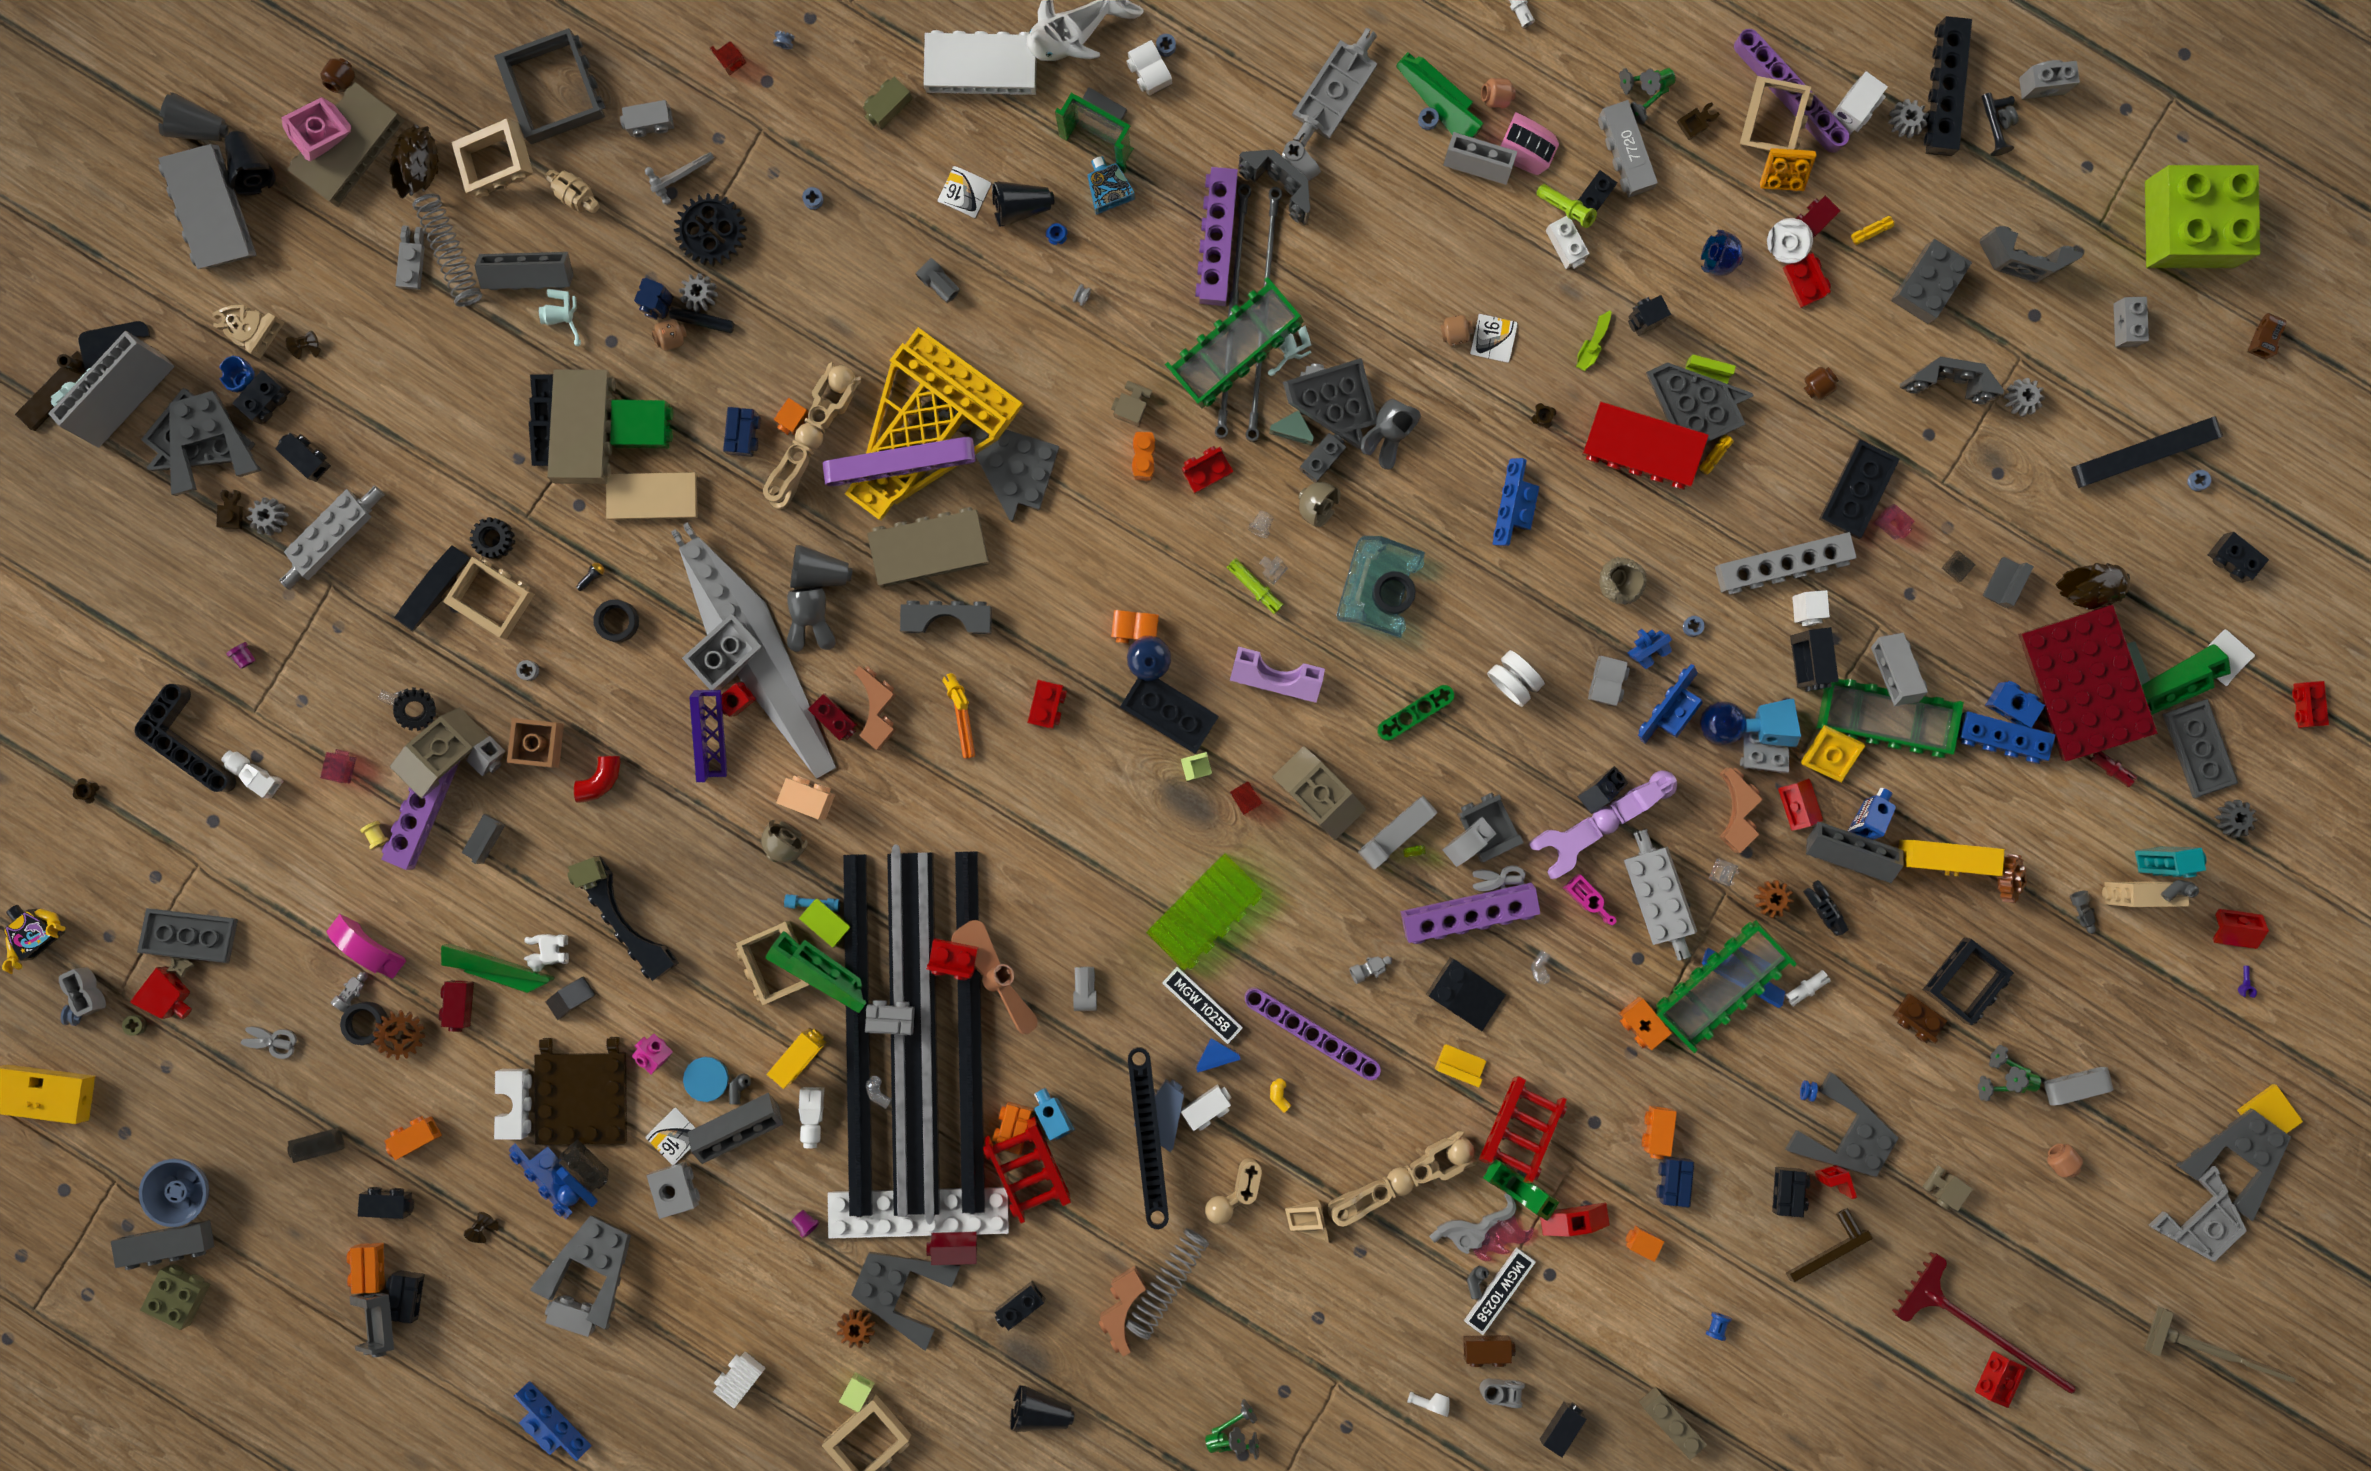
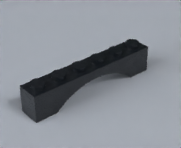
[580,856,679,981]

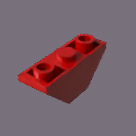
[1540,1202,1610,1236]

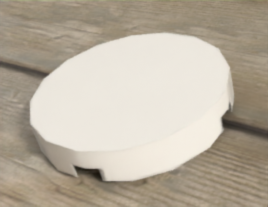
[1767,218,1813,264]

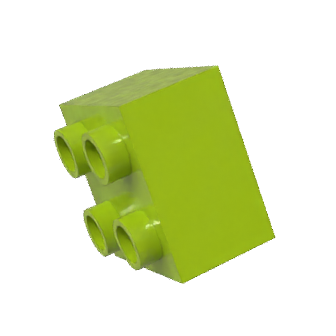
[2145,165,2260,268]

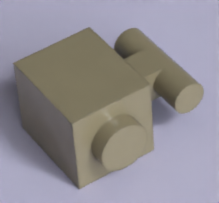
[1111,381,1153,427]
[1922,1165,1973,1211]

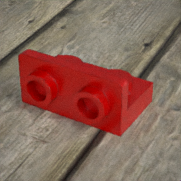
[1783,252,1831,308]
[1182,446,1233,494]
[1027,680,1067,729]
[2292,681,2329,728]
[926,938,979,980]
[1975,1351,2027,1408]

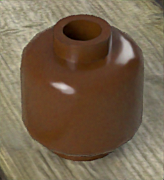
[320,58,355,93]
[1804,367,1839,400]

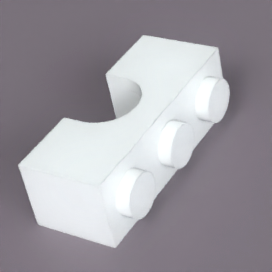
[494,1069,532,1140]

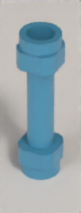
[784,894,840,912]

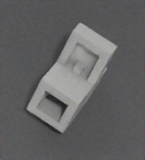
[1442,817,1497,867]

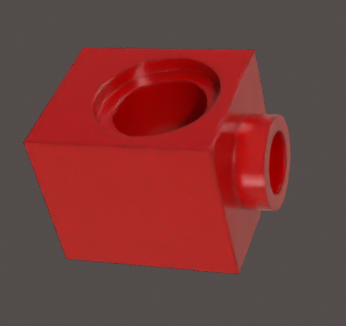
[722,682,756,717]

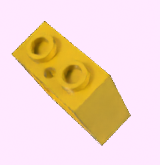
[766,1028,826,1089]

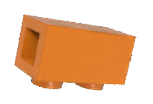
[1642,1106,1677,1159]
[384,1116,442,1160]

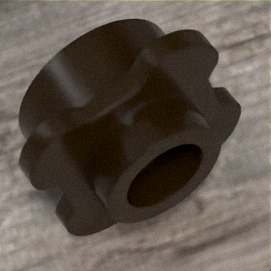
[1531,403,1556,429]
[73,778,99,804]

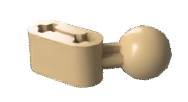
[1205,1158,1262,1224]

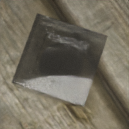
[1942,550,1975,583]

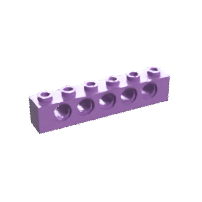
[1195,167,1238,306]
[381,761,460,870]
[1400,883,1540,944]

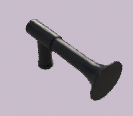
[1981,93,2015,157]

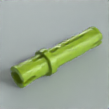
[1226,558,1284,615]

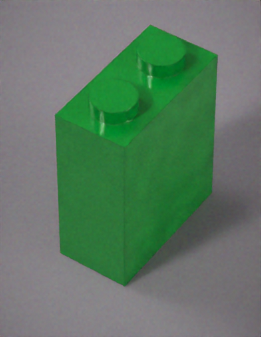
[610,400,673,448]

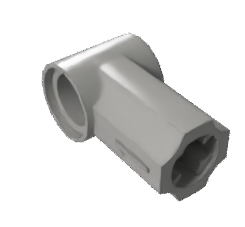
[1073,966,1097,1011]

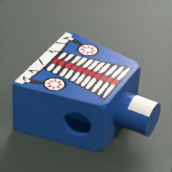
[1848,788,1896,840]

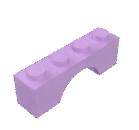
[1230,647,1325,702]

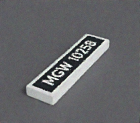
[1162,966,1243,1044]
[1464,1247,1536,1335]

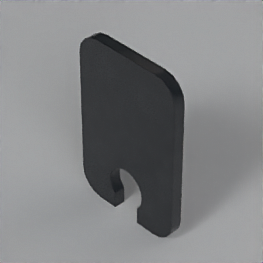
[78,321,153,370]

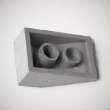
[682,613,762,690]

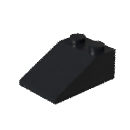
[1426,957,1507,1031]

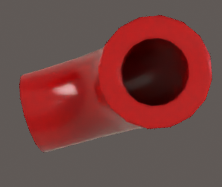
[574,756,621,803]

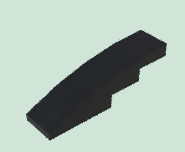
[528,374,553,466]
[394,545,470,632]

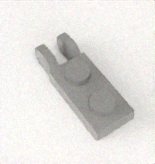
[395,225,425,290]

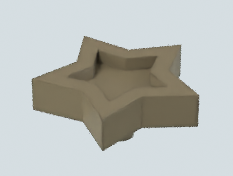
[167,957,195,978]

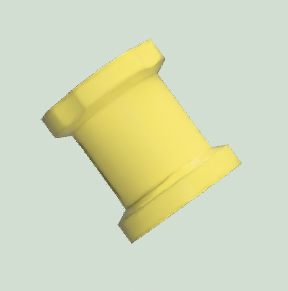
[360,821,389,850]

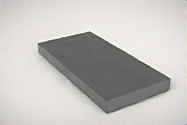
[2163,699,2238,798]
[137,908,238,963]

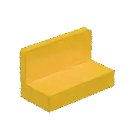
[1435,1044,1486,1088]

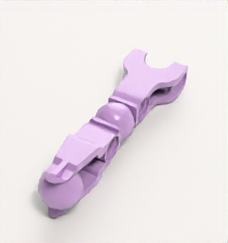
[1529,770,1677,879]

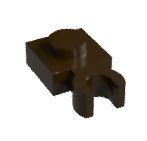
[1677,102,1720,140]
[216,490,243,529]

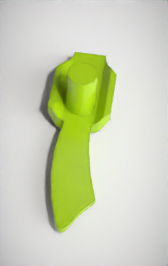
[1576,310,1612,372]

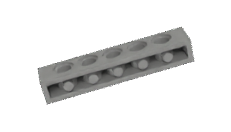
[1715,532,1856,595]

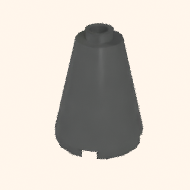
[158,92,229,141]
[790,545,852,589]

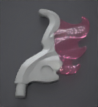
[1429,1193,1534,1261]

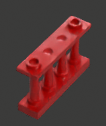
[1479,1076,1567,1184]
[983,1117,1071,1224]

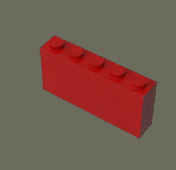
[1582,401,1709,490]

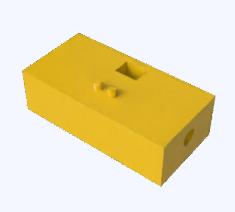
[1899,840,2005,877]
[0,1064,95,1124]

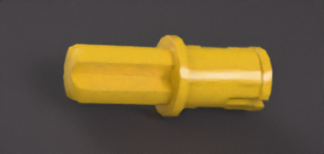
[942,673,969,711]

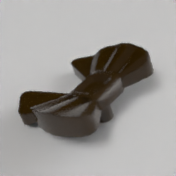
[286,331,321,359]
[464,1212,499,1243]

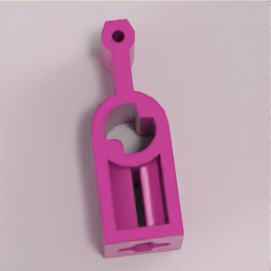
[1563,874,1617,925]

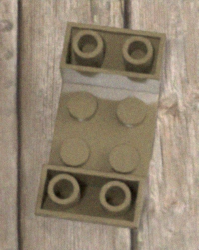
[390,707,489,799]
[1272,746,1366,841]

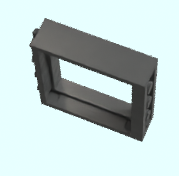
[494,28,606,144]

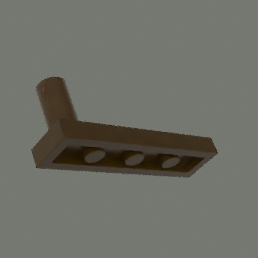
[15,351,87,431]
[1786,1208,1873,1282]

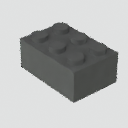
[1890,239,1972,324]

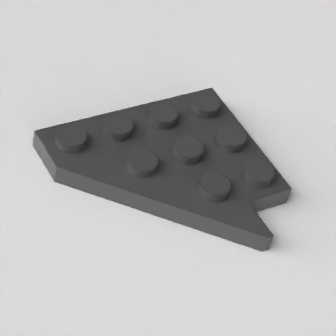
[1646,362,1754,443]
[141,388,255,471]
[969,423,1060,522]

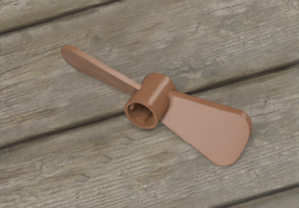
[951,920,1037,1034]

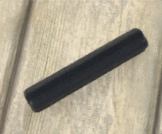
[669,306,735,333]

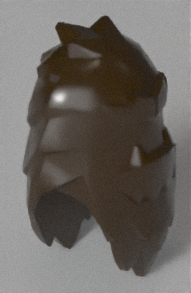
[389,124,439,199]
[2056,563,2130,610]

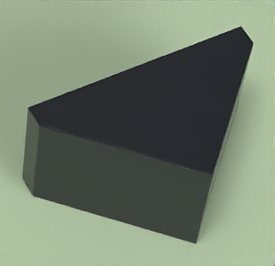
[545,976,596,1020]

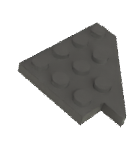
[1283,358,1377,449]

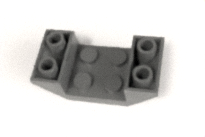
[1238,150,1310,225]
[1979,226,2083,283]
[1900,357,2004,405]

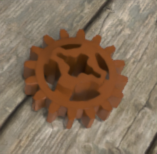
[1997,854,2027,903]
[373,1010,425,1060]

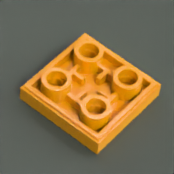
[1760,148,1816,191]

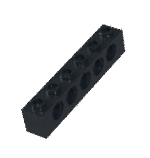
[1924,16,1972,156]

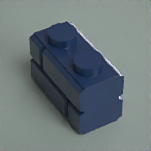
[634,278,674,320]
[723,407,761,457]
[1656,1156,1694,1207]

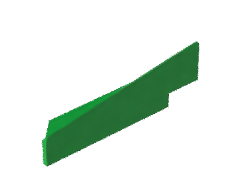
[1396,52,1484,138]
[2142,644,2231,715]
[765,931,866,1013]
[441,944,555,993]

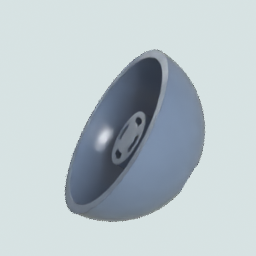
[139,1159,209,1227]

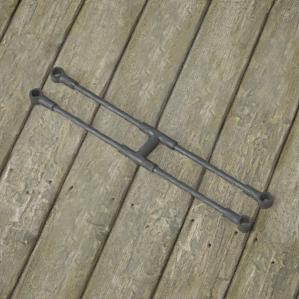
[1215,184,1282,442]

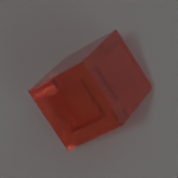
[710,42,747,76]
[1229,782,1263,815]

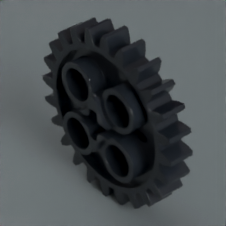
[673,193,747,267]

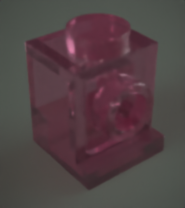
[1873,504,1915,540]

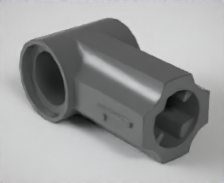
[915,258,960,303]

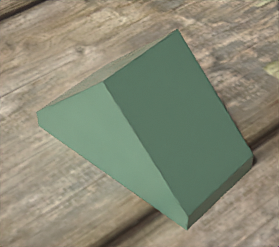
[1269,410,1314,445]

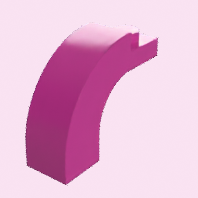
[326,914,406,979]

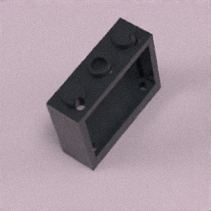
[1790,627,1839,692]
[1922,938,2014,1025]

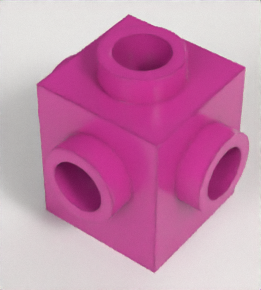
[632,1034,673,1075]

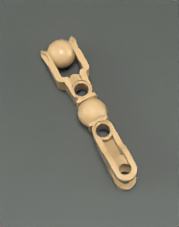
[763,362,861,509]
[1327,1131,1478,1227]

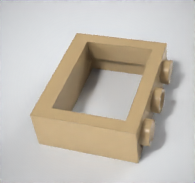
[1740,76,1814,151]
[451,119,534,198]
[443,556,535,639]
[2102,881,2189,907]
[735,921,810,1006]
[822,1394,911,1471]

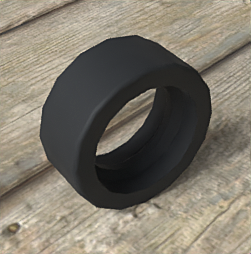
[1372,571,1416,615]
[593,599,639,642]
[340,1001,388,1046]

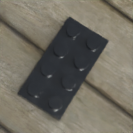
[1819,439,1900,539]
[1120,678,1219,754]

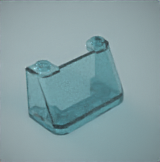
[1337,536,1425,638]

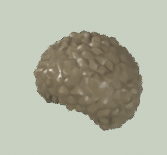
[1599,557,1647,605]

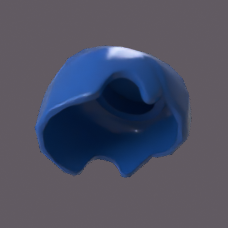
[219,355,255,393]

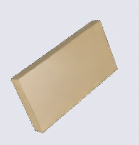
[606,472,698,520]

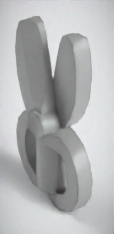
[1472,865,1525,891]
[241,1026,297,1059]

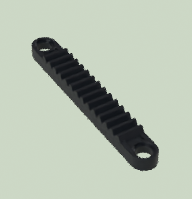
[1128,1047,1169,1230]

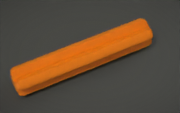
[954,703,975,759]

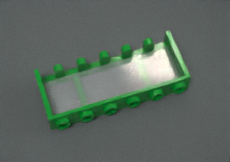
[1165,277,1304,409]
[1815,679,1964,758]
[1655,920,1797,1053]

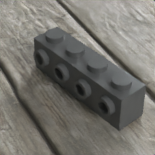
[474,252,574,290]
[1806,821,1904,883]
[688,1092,783,1164]
[111,1220,215,1270]

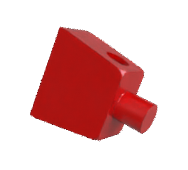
[130,966,192,1019]

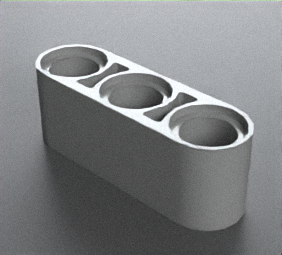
[2044,1067,2114,1105]

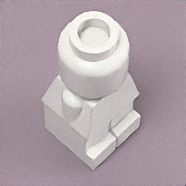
[221,750,284,798]
[798,1087,824,1148]

